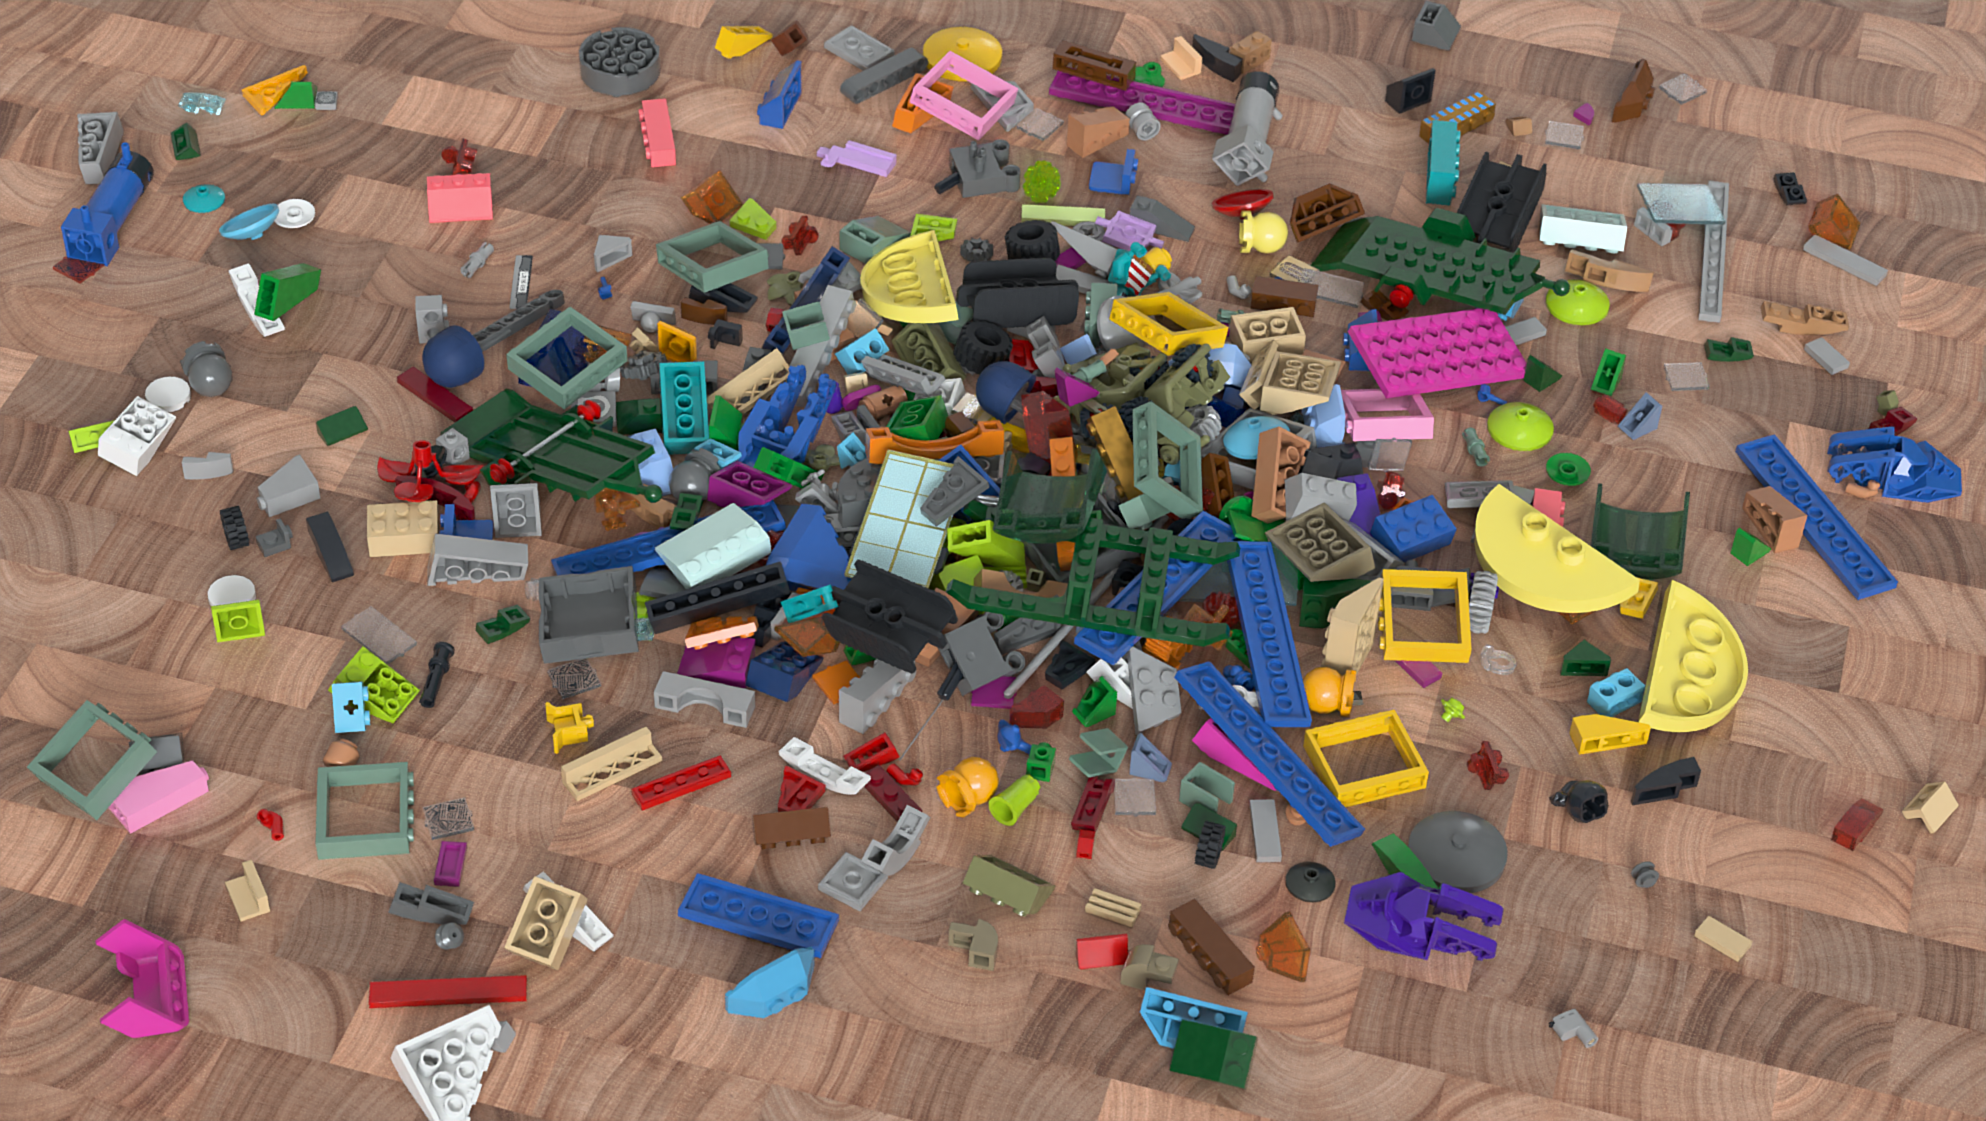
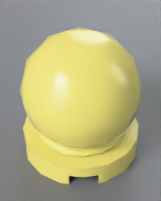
[1239,211,1288,253]

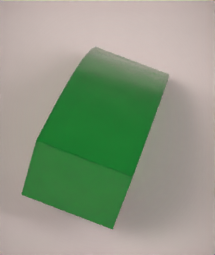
[753,447,824,489]
[1372,833,1438,889]

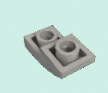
[182,452,234,479]

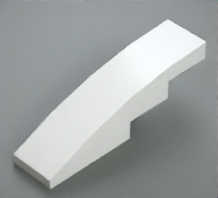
[523,871,613,951]

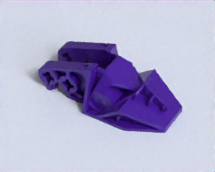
[1344,872,1504,961]

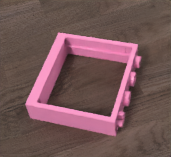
[910,51,1018,140]
[1341,389,1434,441]

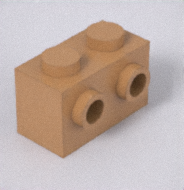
[1230,30,1272,74]

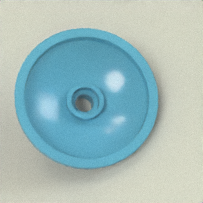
[219,204,280,240]
[1223,416,1290,459]

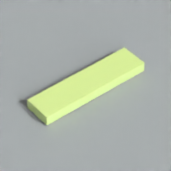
[1021,204,1105,228]

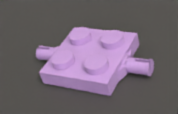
[1095,211,1164,251]

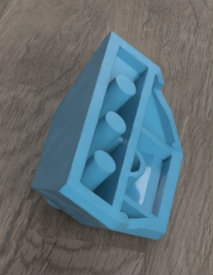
[725,947,814,1018]
[1140,987,1248,1049]

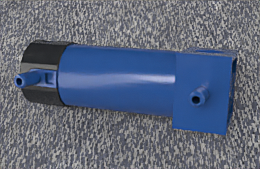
[61,142,154,266]

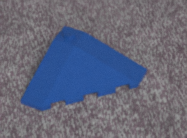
[766,504,852,591]

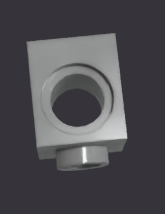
[436,428,470,466]

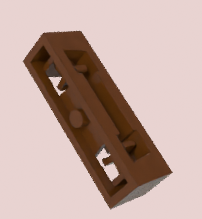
[1052,40,1136,91]

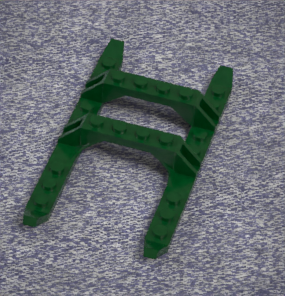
[946,500,1241,647]

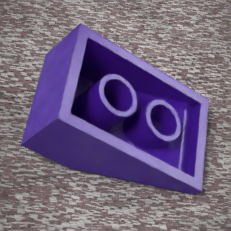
[1337,473,1381,538]

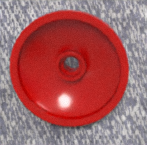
[1212,189,1274,220]

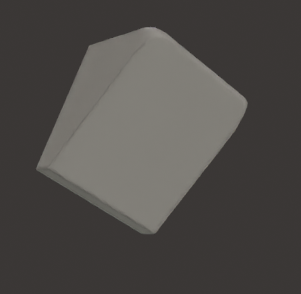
[491,1021,516,1053]

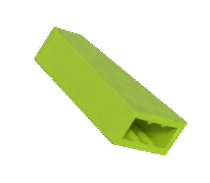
[947,520,1025,567]

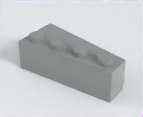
[77,112,124,184]
[427,534,528,586]
[839,659,917,734]

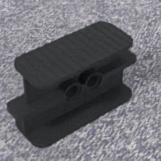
[1457,151,1547,253]
[956,258,1079,328]
[822,559,958,674]

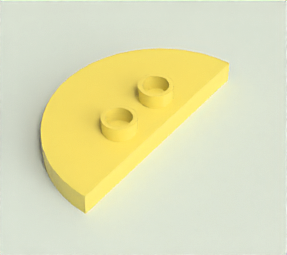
[860,230,959,323]
[1474,484,1640,613]
[1638,580,1748,732]

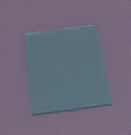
[1637,183,1726,225]

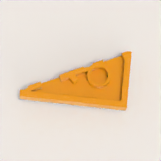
[242,65,308,116]

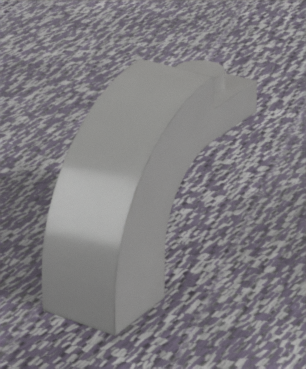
[861,805,931,876]

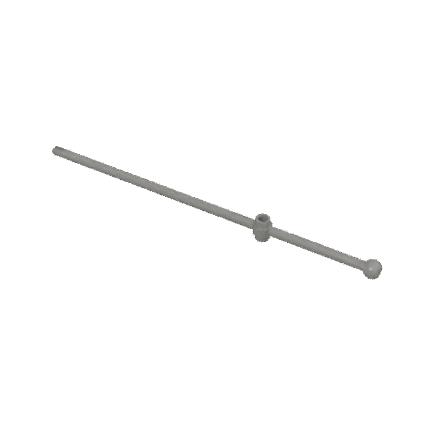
[1004,512,1173,699]

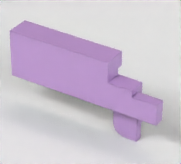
[817,140,896,177]

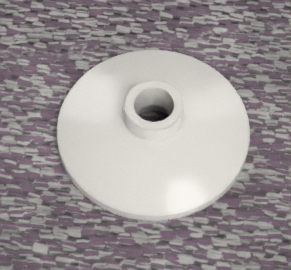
[275,199,315,228]

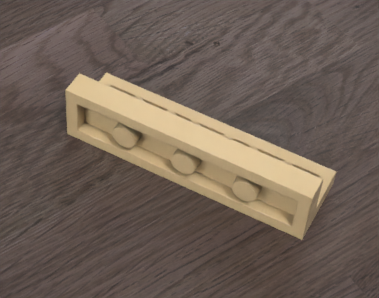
[1239,341,1278,409]
[707,348,790,414]
[561,727,662,801]

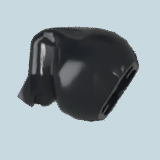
[1549,780,1609,823]

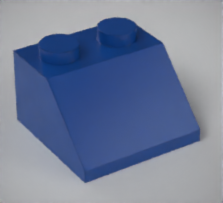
[1342,309,1378,371]

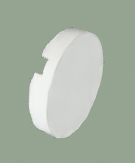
[145,377,191,412]
[208,575,256,606]

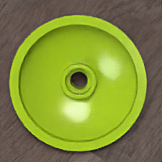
[1545,279,1610,325]
[1487,402,1554,451]

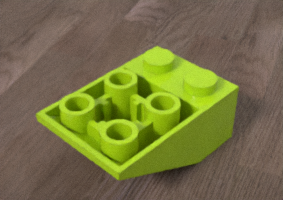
[328,646,420,723]

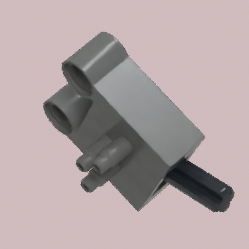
[934,139,1021,198]

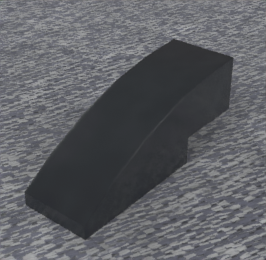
[1192,34,1243,82]
[689,283,758,313]
[306,511,354,583]
[746,594,791,648]
[1631,757,1701,806]

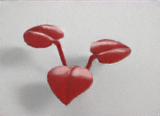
[377,440,483,502]

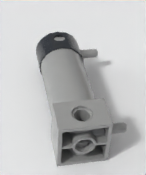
[1212,71,1283,186]

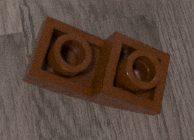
[681,297,727,325]

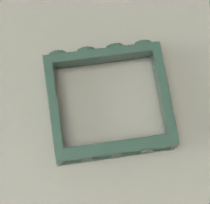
[656,221,769,293]
[506,307,628,410]
[1133,401,1203,519]
[27,700,157,820]
[316,762,414,860]

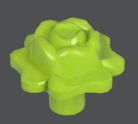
[1441,697,1465,722]

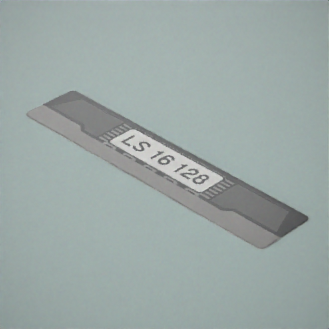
[509,255,533,309]

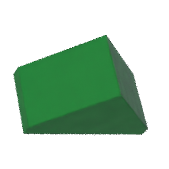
[1591,348,1626,397]
[1730,527,1772,566]

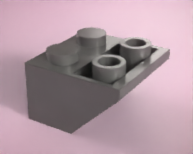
[1412,0,1461,51]

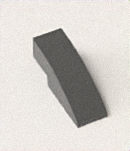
[388,882,474,925]

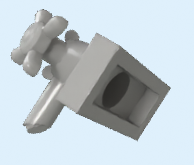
[795,469,839,514]

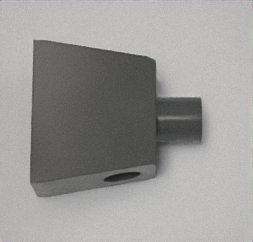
[1391,560,1433,611]

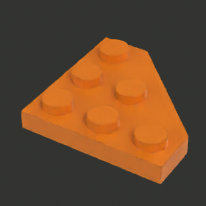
[685,616,759,649]

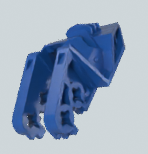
[738,365,836,467]
[1827,427,1962,503]

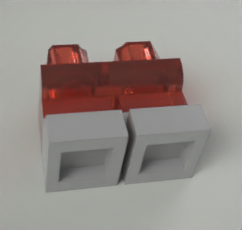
[1634,201,1687,247]

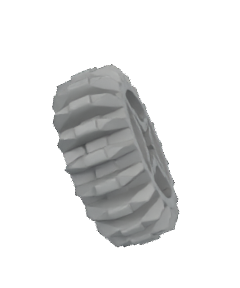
[1186,404,1222,446]
[1469,571,1498,634]

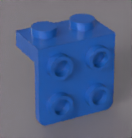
[1089,149,1138,195]
[439,504,493,540]

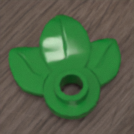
[1134,62,1165,88]

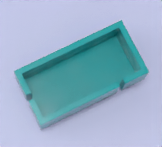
[1426,120,1461,206]

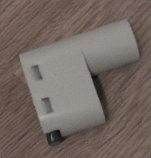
[1548,1009,1598,1048]

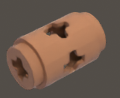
[859,385,908,420]

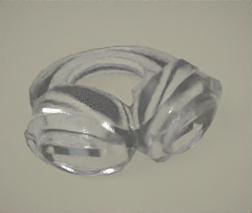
[1480,644,1517,675]

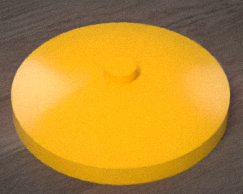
[923,27,1002,82]

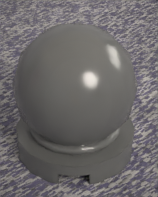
[180,341,233,397]
[668,448,721,501]

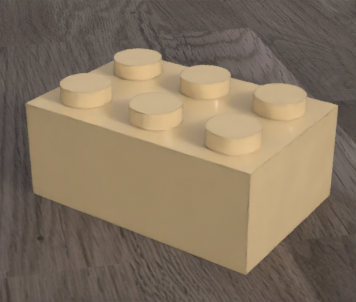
[1229,307,1306,362]
[367,501,439,557]
[504,876,588,970]

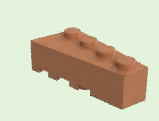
[1252,426,1311,524]

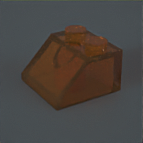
[681,170,743,224]
[1808,193,1861,249]

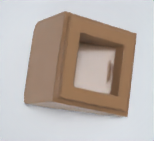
[1505,116,1532,136]

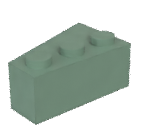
[1118,493,1171,530]

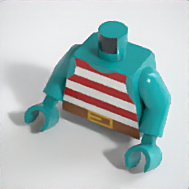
[1108,242,1172,297]

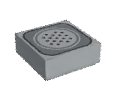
[315,92,338,110]

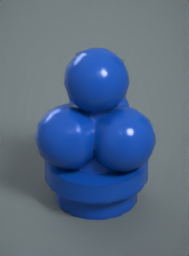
[1222,665,1255,692]

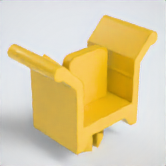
[545,702,594,754]

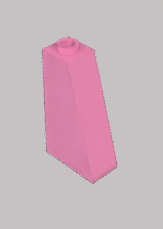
[108,760,209,834]

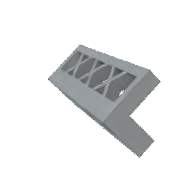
[861,354,946,397]

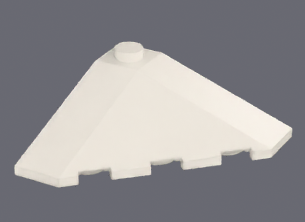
[391,1005,501,1121]

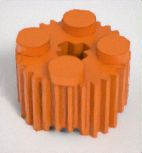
[1142,616,1194,669]

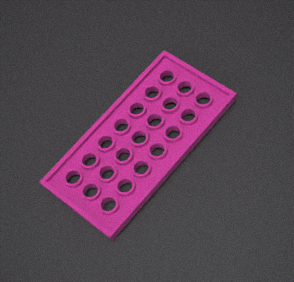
[1348,308,1527,399]

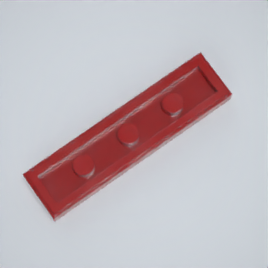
[631,755,731,811]

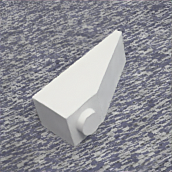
[1087,658,1133,709]

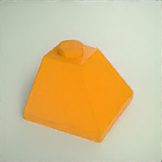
[657,321,697,363]

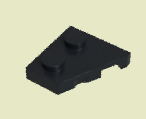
[1045,640,1096,690]

